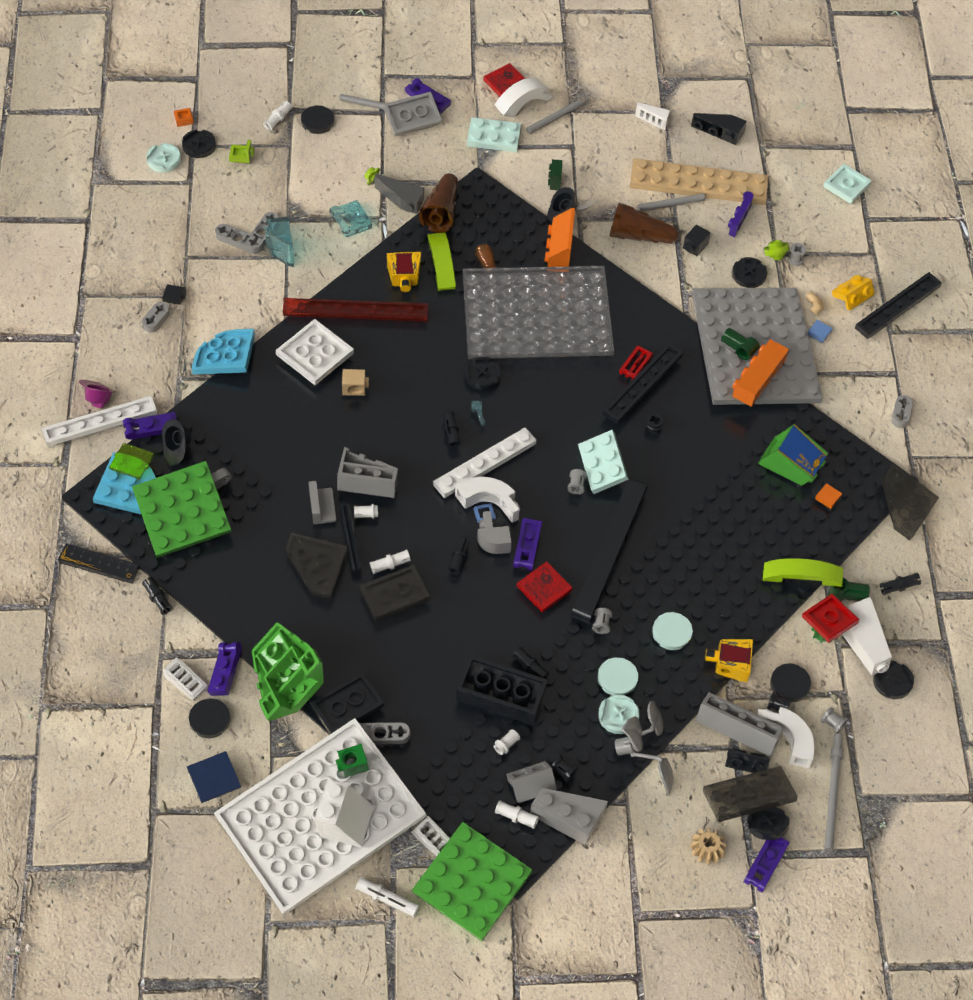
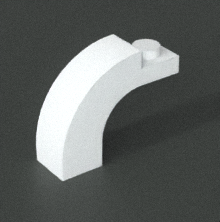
[495,78,553,118]
[455,477,520,523]
[757,707,814,769]

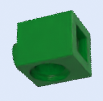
[335,744,369,778]

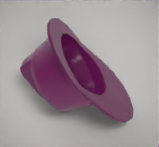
[79,380,116,409]

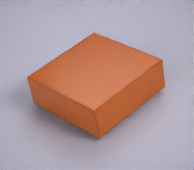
[174,108,194,127]
[815,483,842,509]

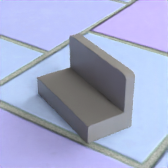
[309,481,336,524]
[506,761,557,803]

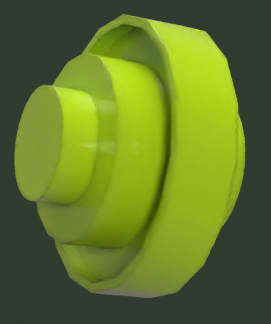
[763,240,790,260]

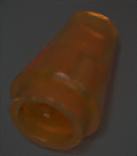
[475,244,495,271]

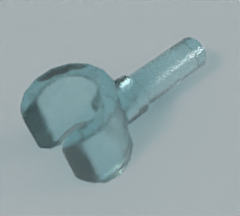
[471,401,485,426]

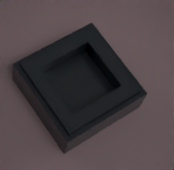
[162,284,185,305]

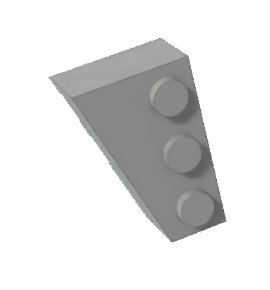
[337,447,398,498]
[530,788,608,845]

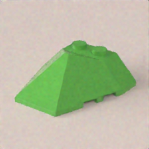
[252,622,324,721]

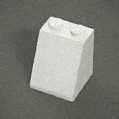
[314,780,374,848]

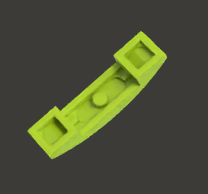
[428,232,456,291]
[763,558,843,587]

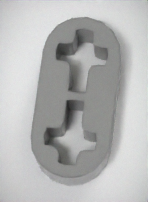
[142,302,170,333]
[892,395,913,428]
[211,468,232,490]

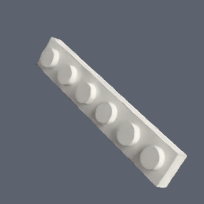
[42,396,157,447]
[433,428,536,498]

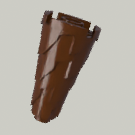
[419,173,458,233]
[609,202,679,244]

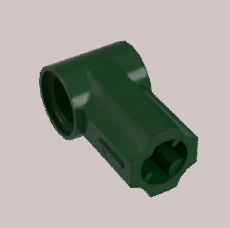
[721,328,760,361]
[828,578,870,601]

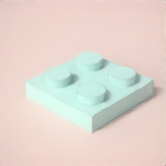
[823,164,872,204]

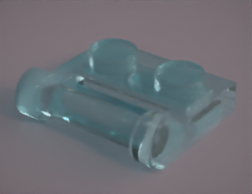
[329,200,372,237]

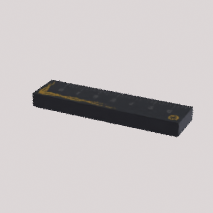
[58,544,139,584]

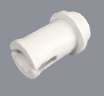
[354,504,378,519]
[494,729,520,755]

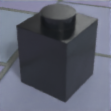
[683,225,711,256]

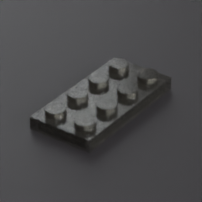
[703,766,798,822]

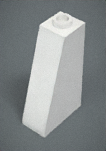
[842,597,892,675]

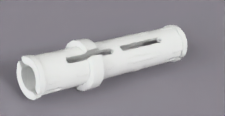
[355,877,420,918]

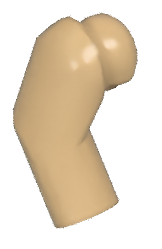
[805,291,824,315]

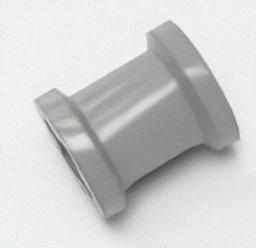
[788,243,806,266]
[568,469,587,494]
[592,608,612,634]
[820,707,848,734]

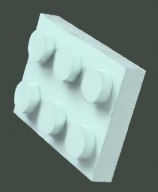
[467,117,521,152]
[578,430,629,494]

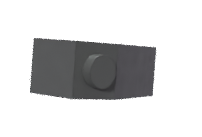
[375,174,424,214]

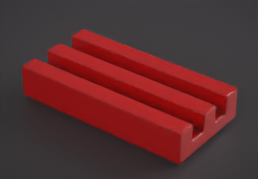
[619,345,653,380]

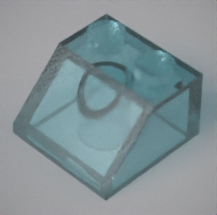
[264,217,294,267]

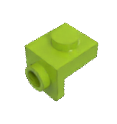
[229,140,255,164]

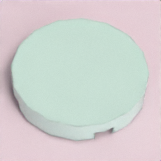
[147,143,181,172]
[652,612,693,650]
[598,657,638,695]
[598,694,639,734]

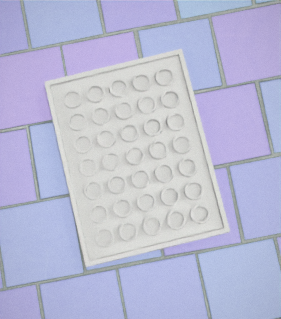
[214,718,427,916]

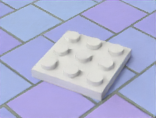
[276,319,354,385]

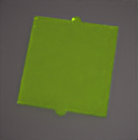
[109,443,154,480]

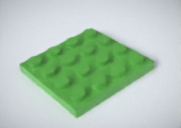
[132,461,232,558]
[412,822,532,942]

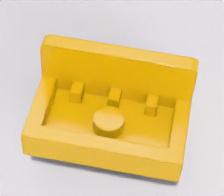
[832,275,875,310]

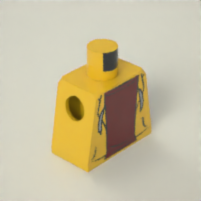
[387,252,421,292]
[705,639,753,683]

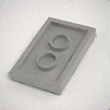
[383,91,442,136]

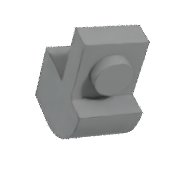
[477,511,511,554]

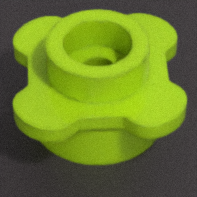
[364,167,380,185]

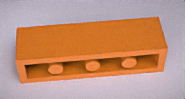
[732,339,789,407]

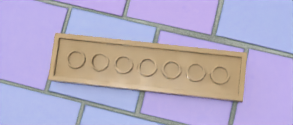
[630,158,768,205]

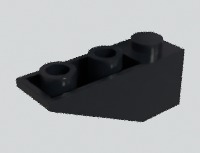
[691,113,747,145]

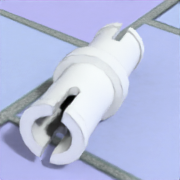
[263,101,292,130]
[369,550,411,574]
[495,801,539,829]

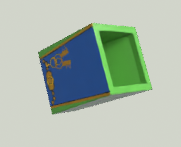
[758,424,828,486]

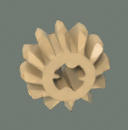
[690,827,727,865]

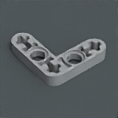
[215,212,279,254]
[359,723,411,744]

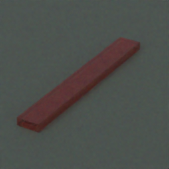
[283,298,428,322]

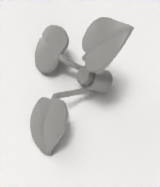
[615,701,673,796]

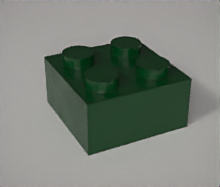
[548,159,563,190]

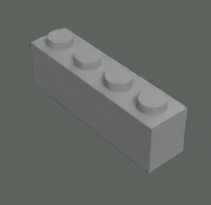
[695,692,784,756]

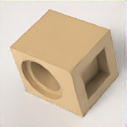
[342,369,369,396]

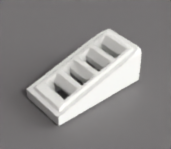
[635,103,670,130]
[163,657,208,701]
[411,816,450,857]

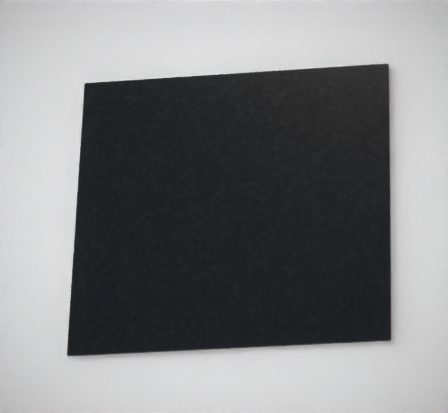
[62,168,918,900]

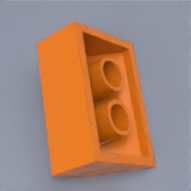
[545,208,575,272]

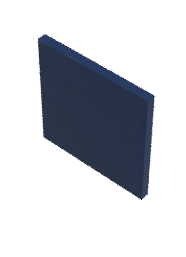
[186,751,241,803]

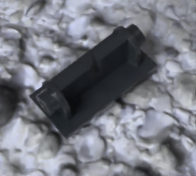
[725,747,770,776]

